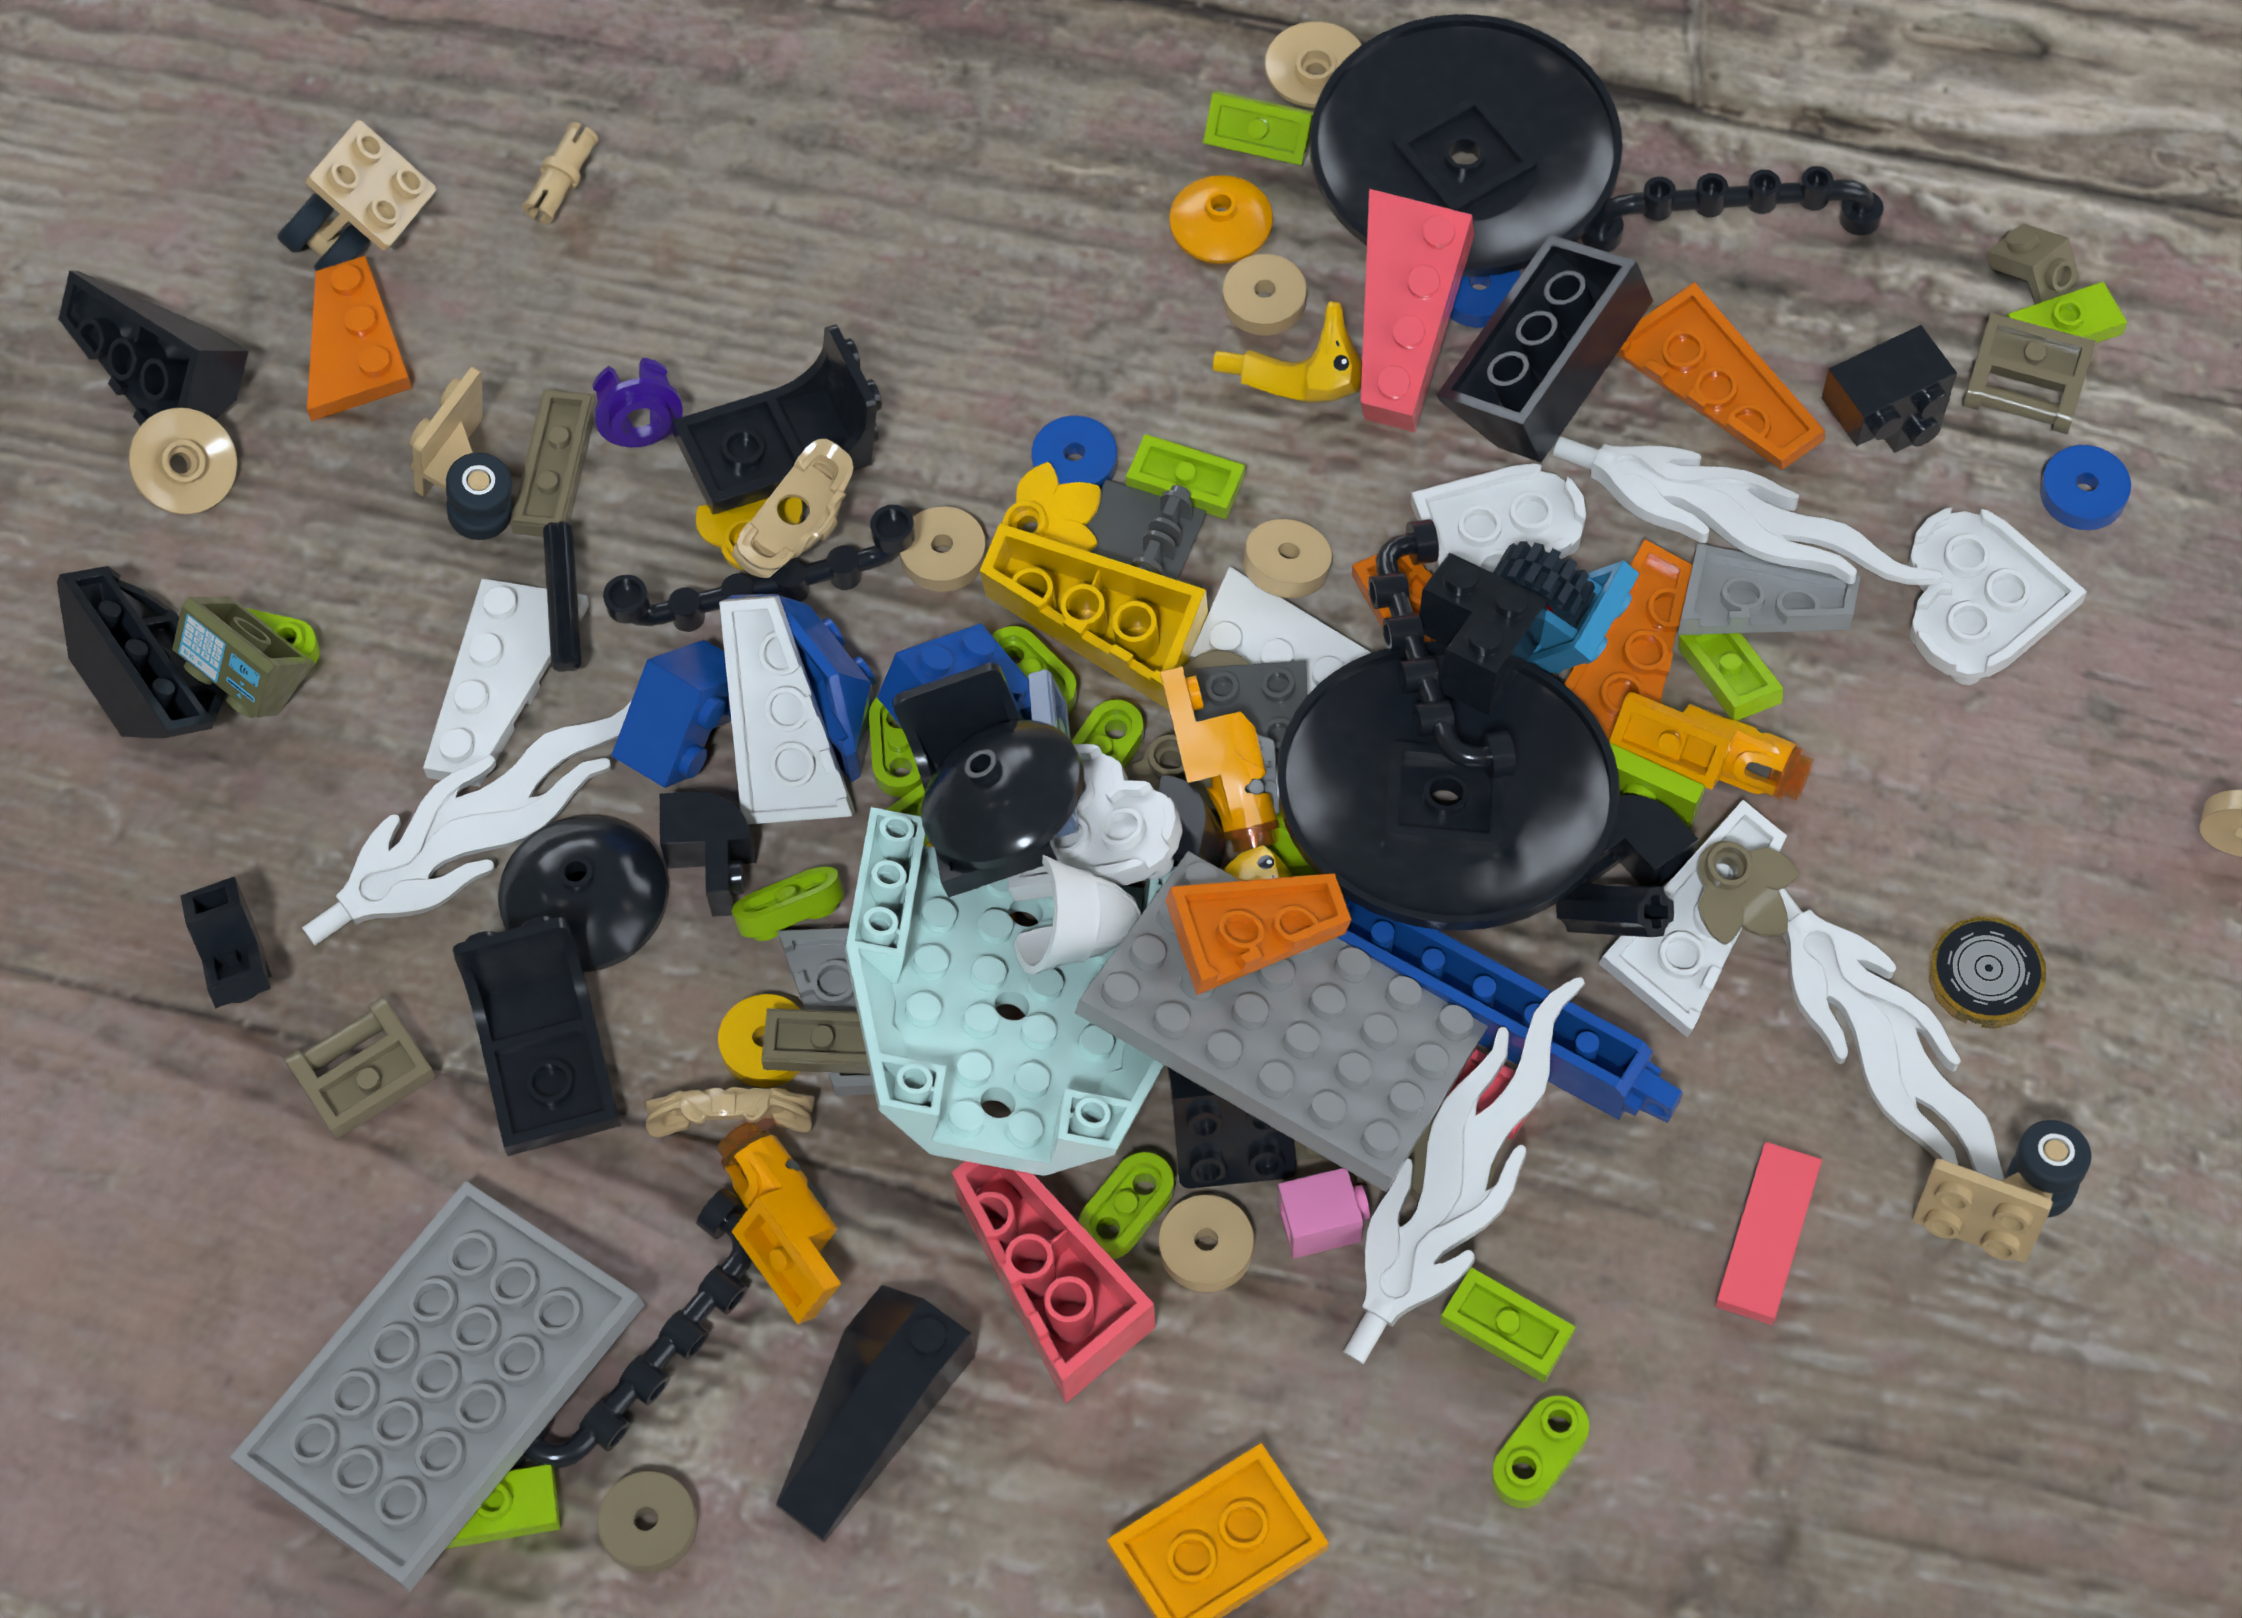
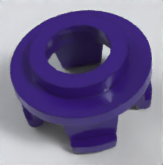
[593,358,683,448]

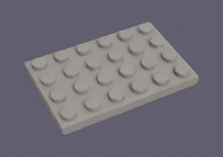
[1075,851,1488,1192]
[230,1181,645,1592]

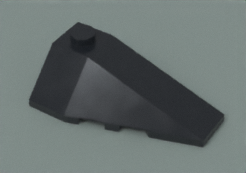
[58,270,249,426]
[776,1285,975,1543]

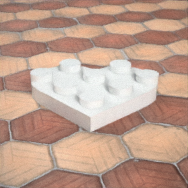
[1411,464,1586,573]
[1907,508,2087,685]
[1008,744,1183,902]

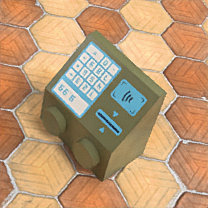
[172,596,315,718]

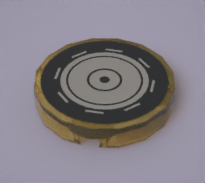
[1928,916,2046,1029]

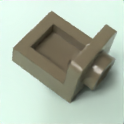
[1987,223,2079,304]

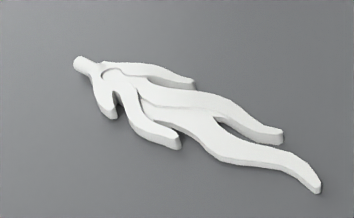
[1553,436,1943,585]
[302,700,632,946]
[1779,889,2004,1181]
[1343,977,1585,1365]

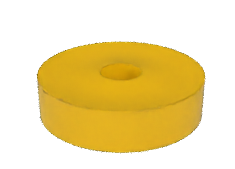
[718,994,801,1088]

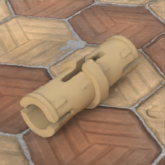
[522,122,599,224]

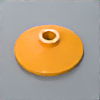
[1169,175,1273,264]

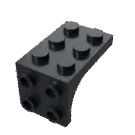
[672,324,882,515]
[892,663,1058,898]
[453,916,621,1156]
[1167,1067,1296,1189]

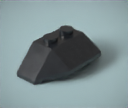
[57,566,226,738]

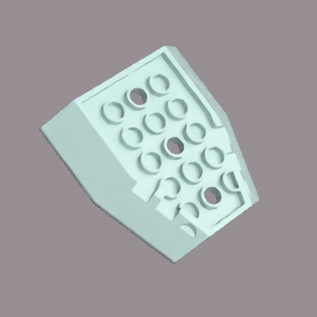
[845,807,1176,1176]

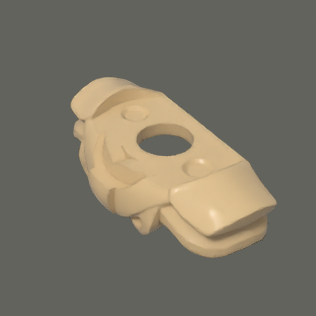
[732,439,854,578]
[644,1087,814,1137]

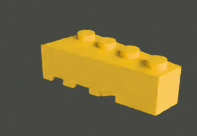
[980,523,1208,710]

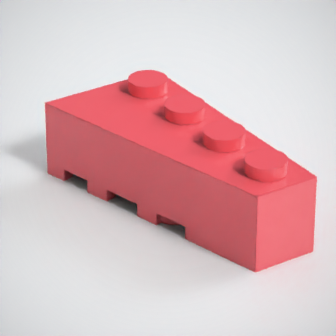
[1360,189,1474,433]
[952,1161,1156,1404]

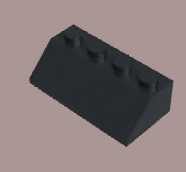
[1437,235,1653,463]

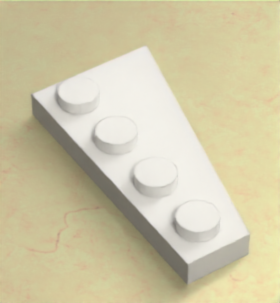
[1190,567,1371,695]
[423,579,590,787]
[719,595,856,824]
[1599,800,1787,1038]

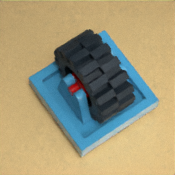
[1493,541,1639,674]

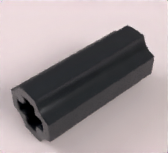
[1556,883,1674,937]

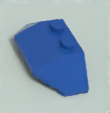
[725,594,876,782]

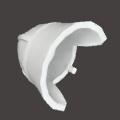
[1013,855,1141,975]

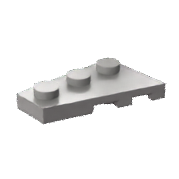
[1678,543,1861,635]
[778,928,875,1096]

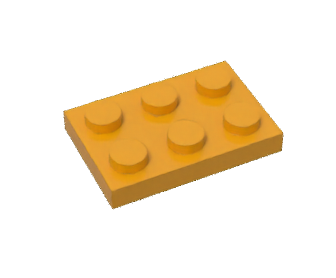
[1106,1443,1329,1618]

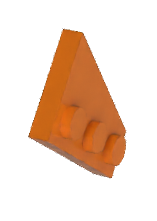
[307,255,412,421]
[1165,873,1351,996]

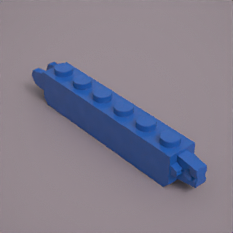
[1337,896,1682,1123]

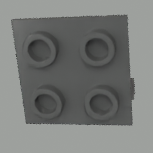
[1085,479,1207,580]
[1196,661,1307,766]

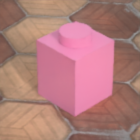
[1277,1168,1370,1259]

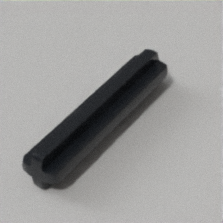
[543,521,582,672]

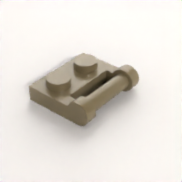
[1963,313,2096,435]
[283,997,436,1140]

